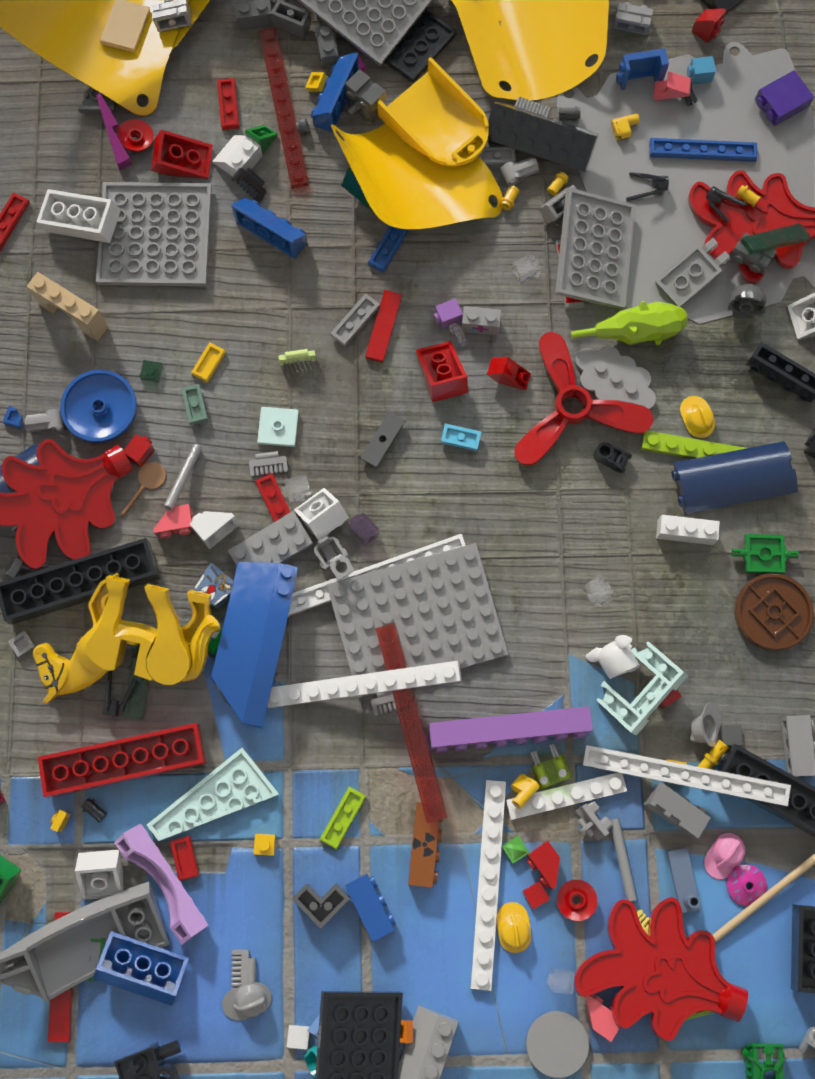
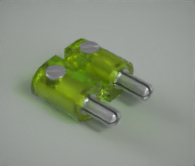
[530,743,572,789]

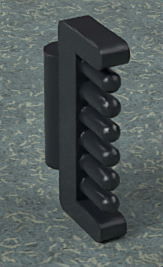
[231,167,267,202]

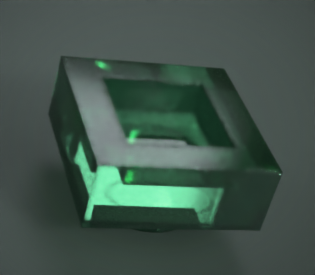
[140,360,163,383]

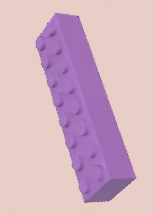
[428,706,593,753]

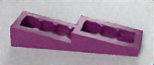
[96,93,132,171]

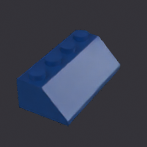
[311,53,359,133]
[231,198,307,259]
[93,931,189,1006]

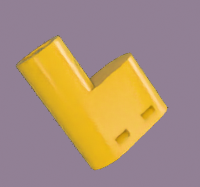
[611,113,640,140]
[510,774,540,809]

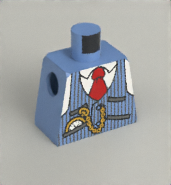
[195,562,233,609]

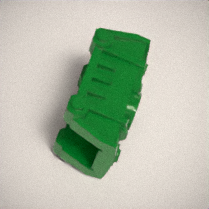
[741,1043,785,1079]

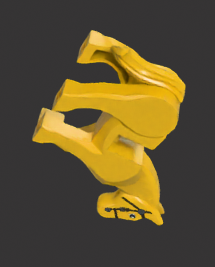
[33,573,221,704]

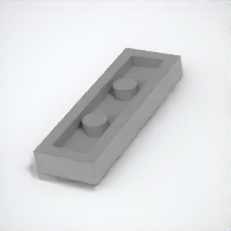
[330,293,380,347]

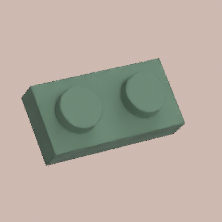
[181,384,208,425]

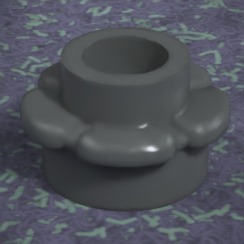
[296,117,310,135]

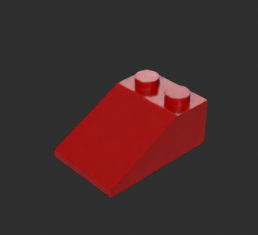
[151,129,213,179]
[415,341,468,402]

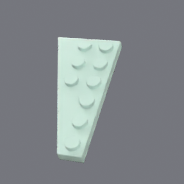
[147,748,280,841]

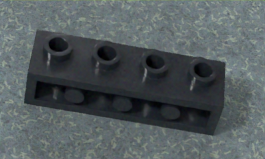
[746,342,815,403]

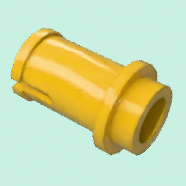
[547,172,569,196]
[736,185,761,207]
[500,186,519,210]

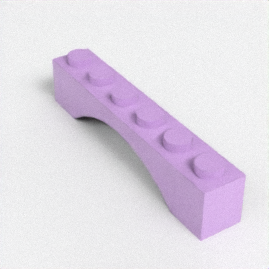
[114,824,208,945]

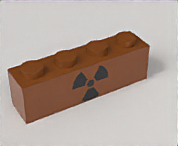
[408,802,444,888]

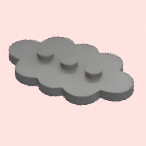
[575,346,656,410]

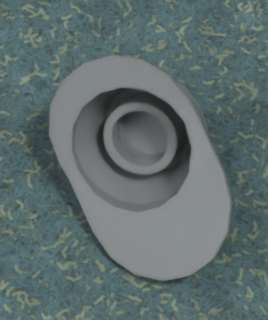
[690,702,721,747]
[222,982,272,1021]

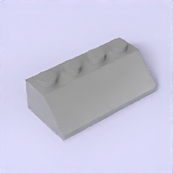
[398,1005,458,1079]

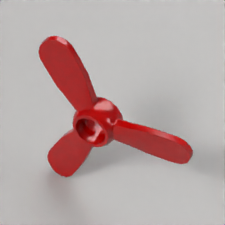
[514,332,653,466]

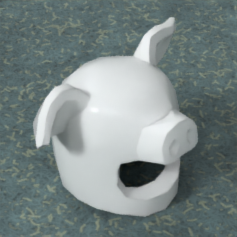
[586,635,640,679]

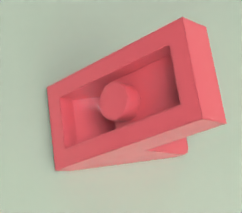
[653,72,691,101]

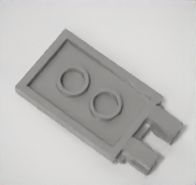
[655,238,730,307]

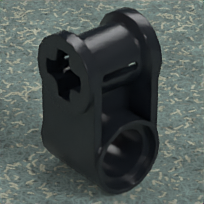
[593,442,632,473]

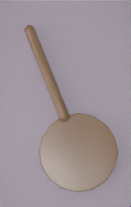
[121,462,166,516]

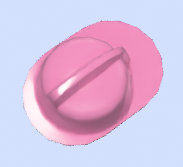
[704,833,745,879]

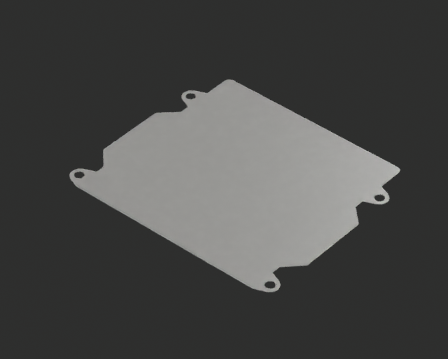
[557,42,815,324]

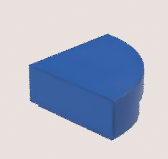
[3,405,23,429]

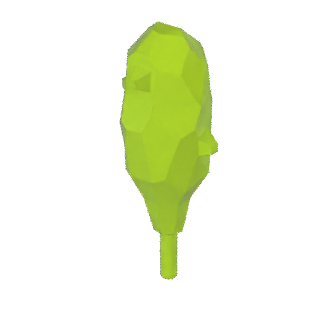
[570,301,687,345]

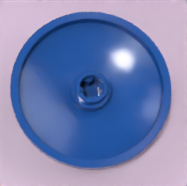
[60,370,137,443]

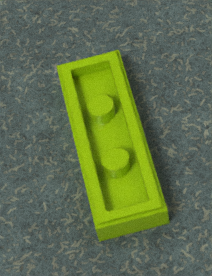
[319,786,367,850]

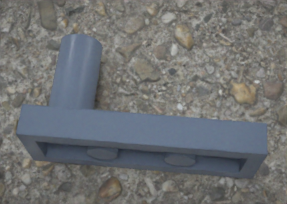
[666,848,701,913]

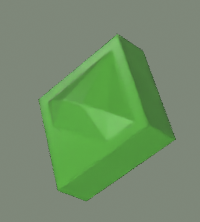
[502,835,530,864]

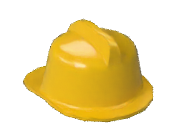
[680,396,715,438]
[497,902,531,953]

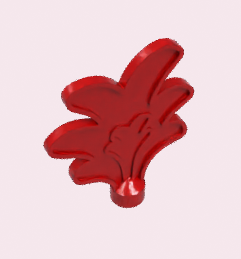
[688,170,815,285]
[0,439,133,569]
[573,897,748,1041]

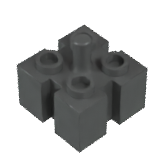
[345,69,386,124]

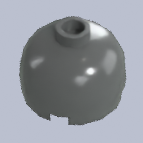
[728,284,766,319]

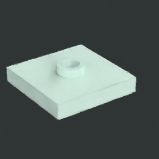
[257,407,299,447]

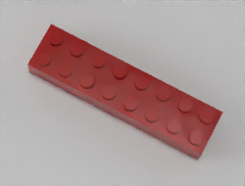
[37,723,207,798]

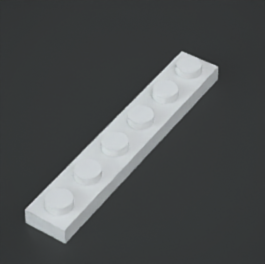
[506,772,627,820]

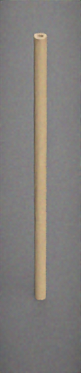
[713,853,815,943]

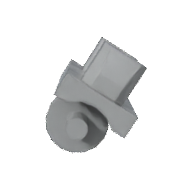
[575,801,612,841]

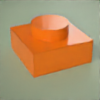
[400,1020,413,1043]

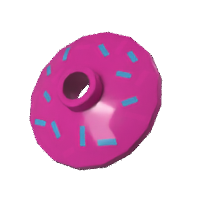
[726,864,767,906]

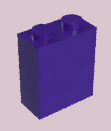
[755,70,814,126]

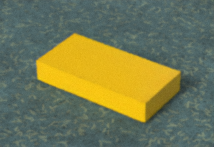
[191,342,226,383]

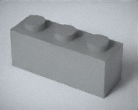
[781,715,815,777]

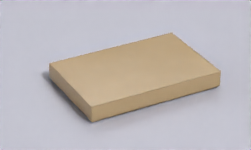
[100,0,150,53]

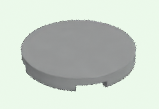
[526,1011,589,1078]

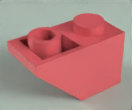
[154,504,194,539]
[584,994,620,1042]

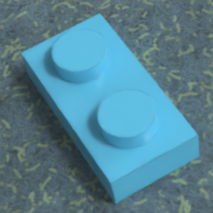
[441,424,481,451]

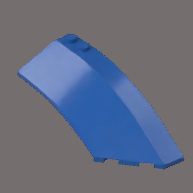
[211,562,298,728]

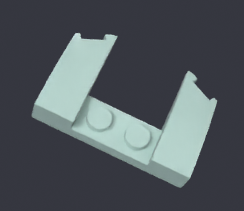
[597,641,688,735]

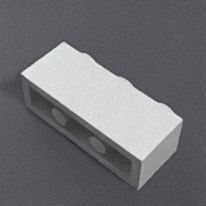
[656,515,720,545]

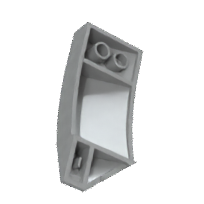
[0,881,170,1002]

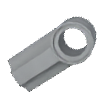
[500,157,539,186]
[25,409,64,433]

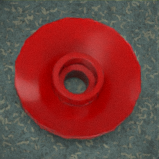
[118,119,154,152]
[557,879,597,921]

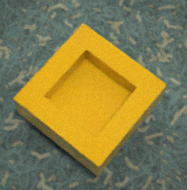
[305,72,328,92]
[50,810,71,832]
[253,834,276,856]

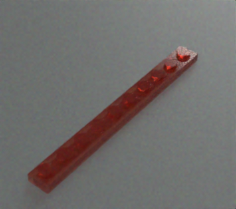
[259,27,309,189]
[375,623,448,823]

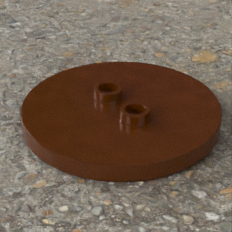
[734,573,814,651]

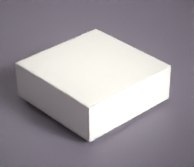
[287,1025,309,1049]

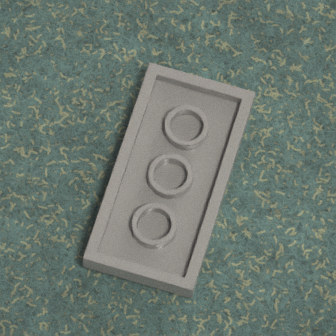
[228,511,313,566]

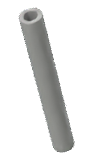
[164,444,202,511]
[610,818,637,901]

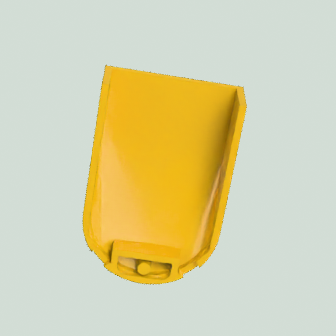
[377,57,489,166]

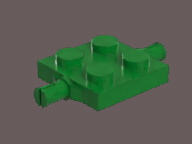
[731,534,799,574]

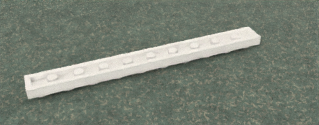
[288,534,466,616]
[268,661,462,708]
[583,745,791,806]
[470,780,506,991]

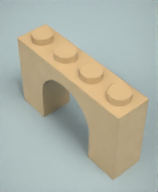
[27,272,108,341]

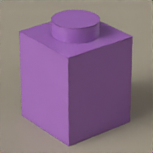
[433,298,463,329]

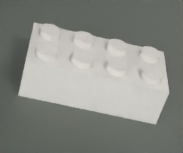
[37,189,121,243]

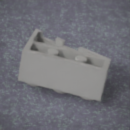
[643,783,711,839]

